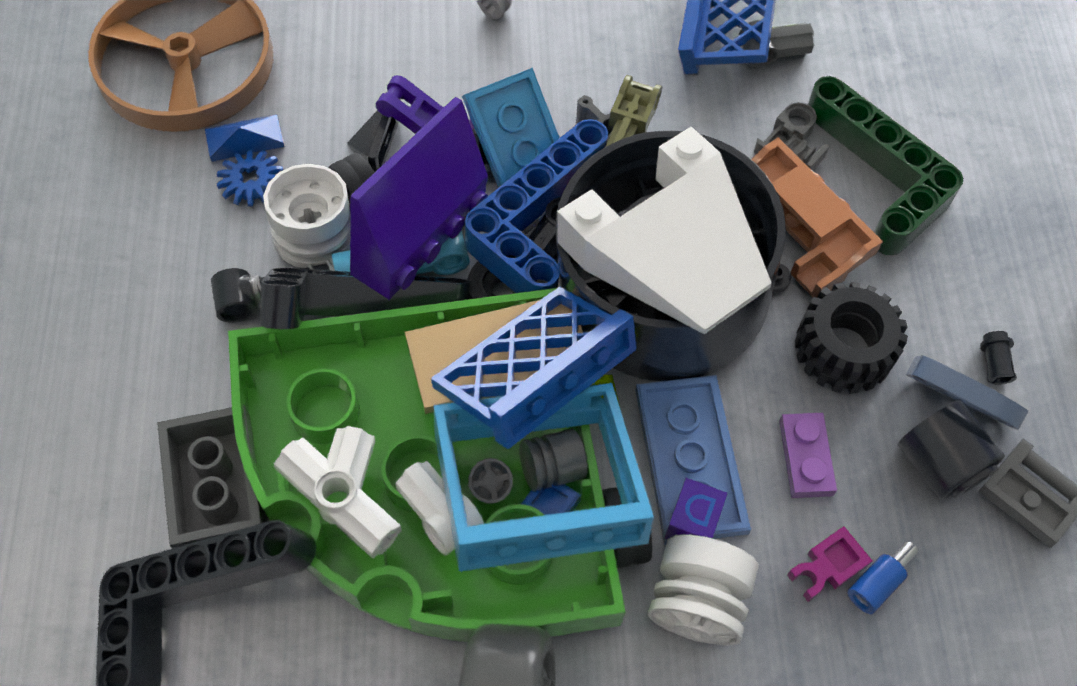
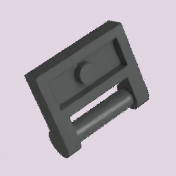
[979,438,1077,548]

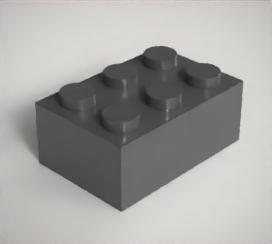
[157,405,268,548]

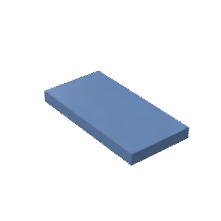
[635,375,751,545]

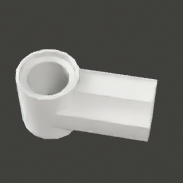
[396,461,484,555]

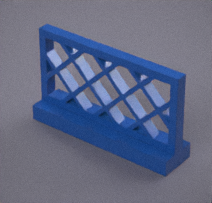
[678,0,776,74]
[431,286,636,449]

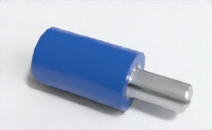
[847,542,918,615]

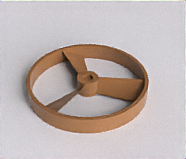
[88,0,274,132]

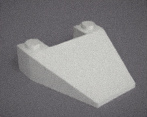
[557,127,771,334]

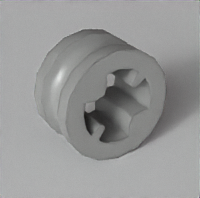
[477,0,512,19]

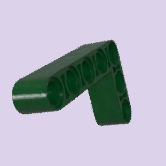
[808,76,964,256]

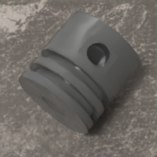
[519,428,588,492]

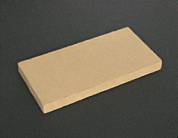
[405,300,583,414]

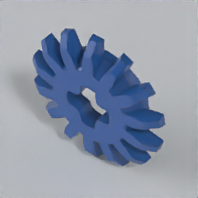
[216,149,283,207]

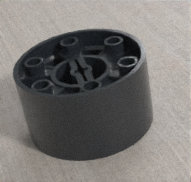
[555,131,786,381]

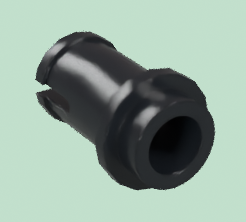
[980,331,1017,385]

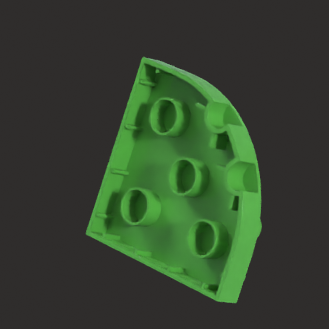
[228,287,626,642]

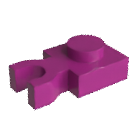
[787,526,873,602]

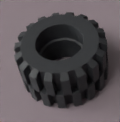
[795,282,908,394]

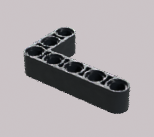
[260,268,470,329]
[96,520,317,686]

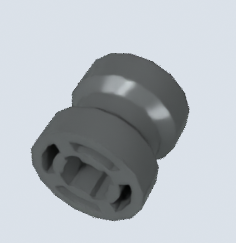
[468,458,513,503]

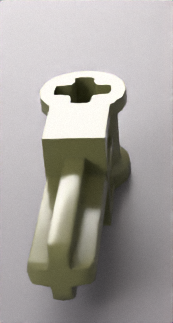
[605,75,663,147]

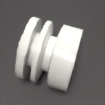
[263,164,350,268]
[648,535,759,645]

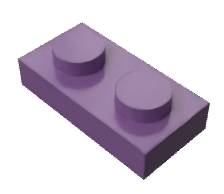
[779,413,837,498]

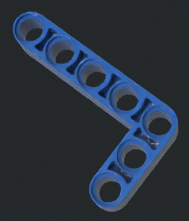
[465,119,608,293]

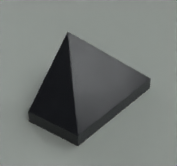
[347,110,399,172]

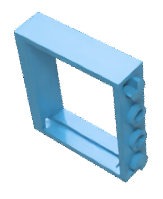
[434,383,654,572]

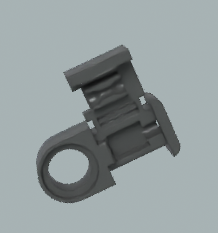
[754,102,830,171]

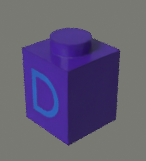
[664,478,728,540]

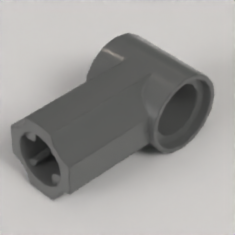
[739,20,814,69]

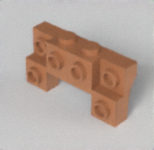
[751,137,883,298]

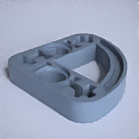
[906,355,1029,430]

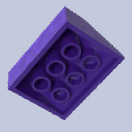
[350,96,488,300]

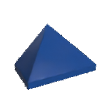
[205,114,284,162]

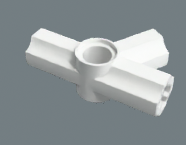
[274,426,401,559]

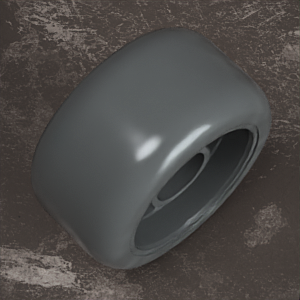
[459,623,556,686]

